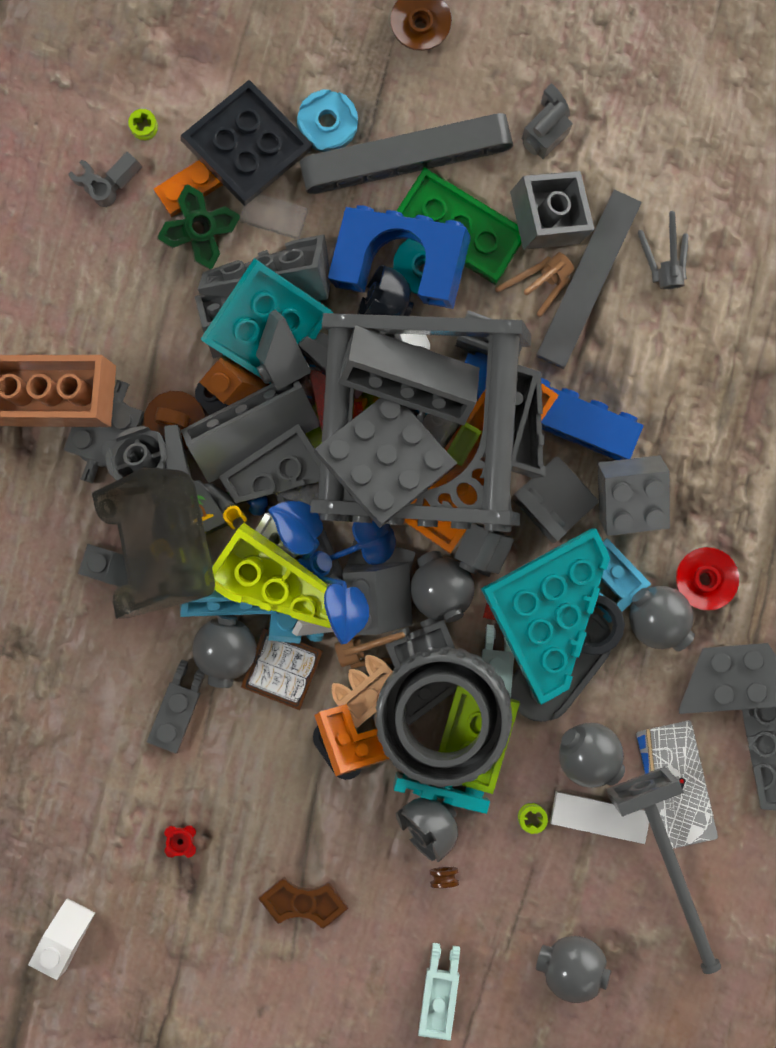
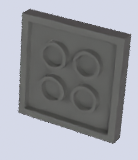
[314,398,457,528]

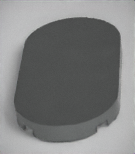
[511,612,611,722]

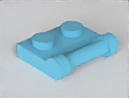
[597,538,651,623]

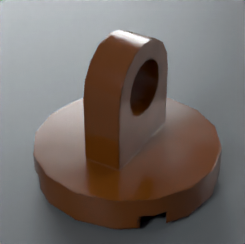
[143,391,206,451]

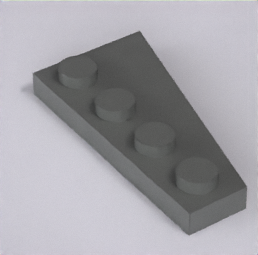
[741,707,776,811]

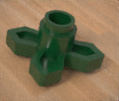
[157,184,240,270]

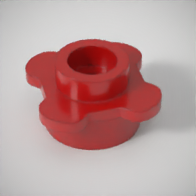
[164,825,196,858]

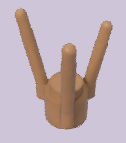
[495,252,574,317]
[335,632,405,669]

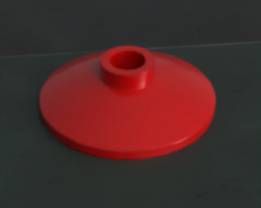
[676,547,739,610]

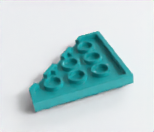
[481,528,610,705]

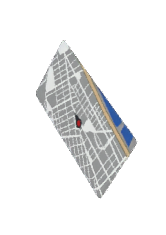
[636,721,718,849]

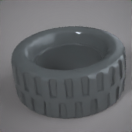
[375,646,512,787]

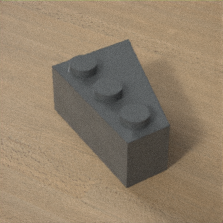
[477,365,546,478]

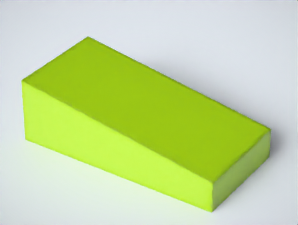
[447,422,482,466]

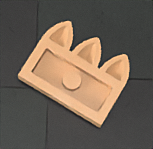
[332,655,392,728]

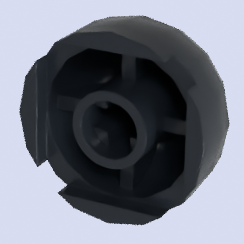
[357,265,414,316]

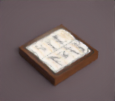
[241,628,323,710]

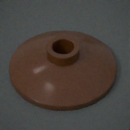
[390,0,452,51]

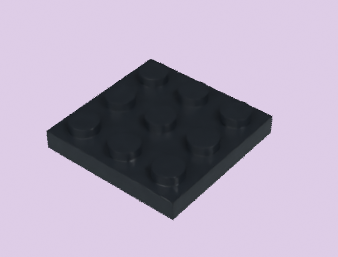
[181,80,313,207]

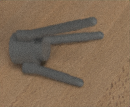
[638,211,689,289]

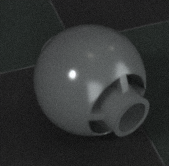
[411,551,475,623]
[629,586,695,651]
[192,615,256,688]
[559,723,625,788]
[536,935,611,1003]

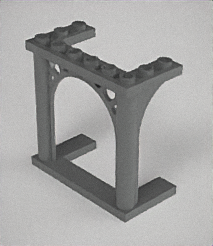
[310,313,531,532]

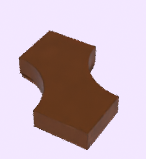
[258,877,348,929]

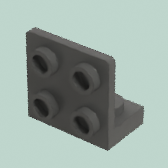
[511,457,598,544]

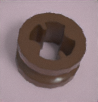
[430,867,459,888]

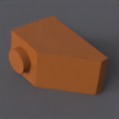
[199,355,270,405]

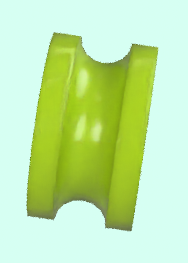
[128,109,158,141]
[518,803,548,834]

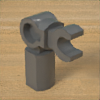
[69,151,142,207]

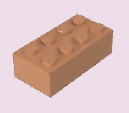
[0,355,116,427]

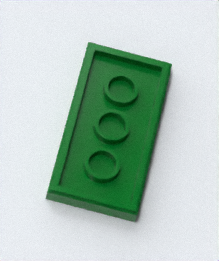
[397,167,522,285]

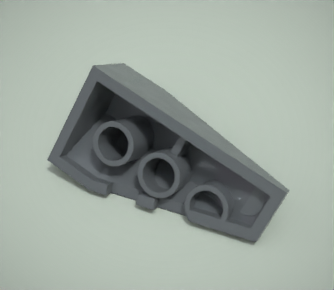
[198,235,331,302]

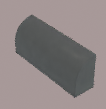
[338,325,480,425]
[181,380,321,483]

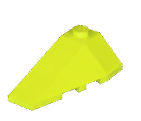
[203,523,331,628]

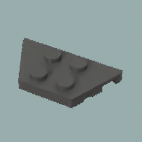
[679,643,776,714]

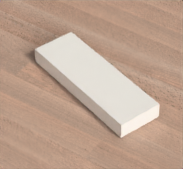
[550,791,649,844]

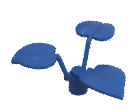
[268,501,396,645]

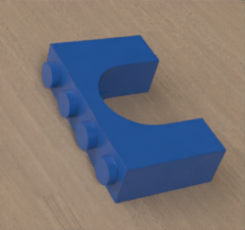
[328,205,471,309]

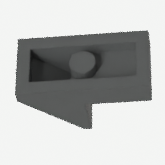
[78,544,149,592]

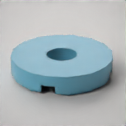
[297,89,358,152]

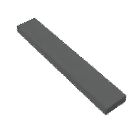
[536,189,642,369]

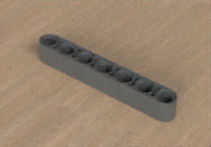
[300,113,513,194]

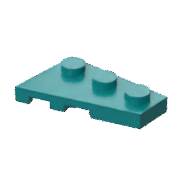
[393,772,490,814]

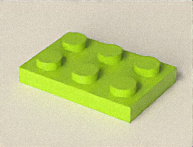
[438,685,520,794]

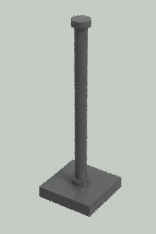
[606,766,721,974]

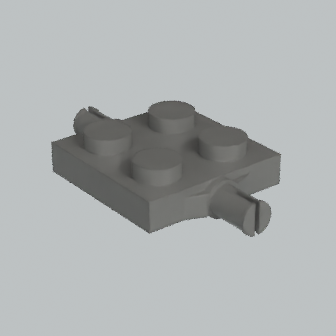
[63,380,145,484]

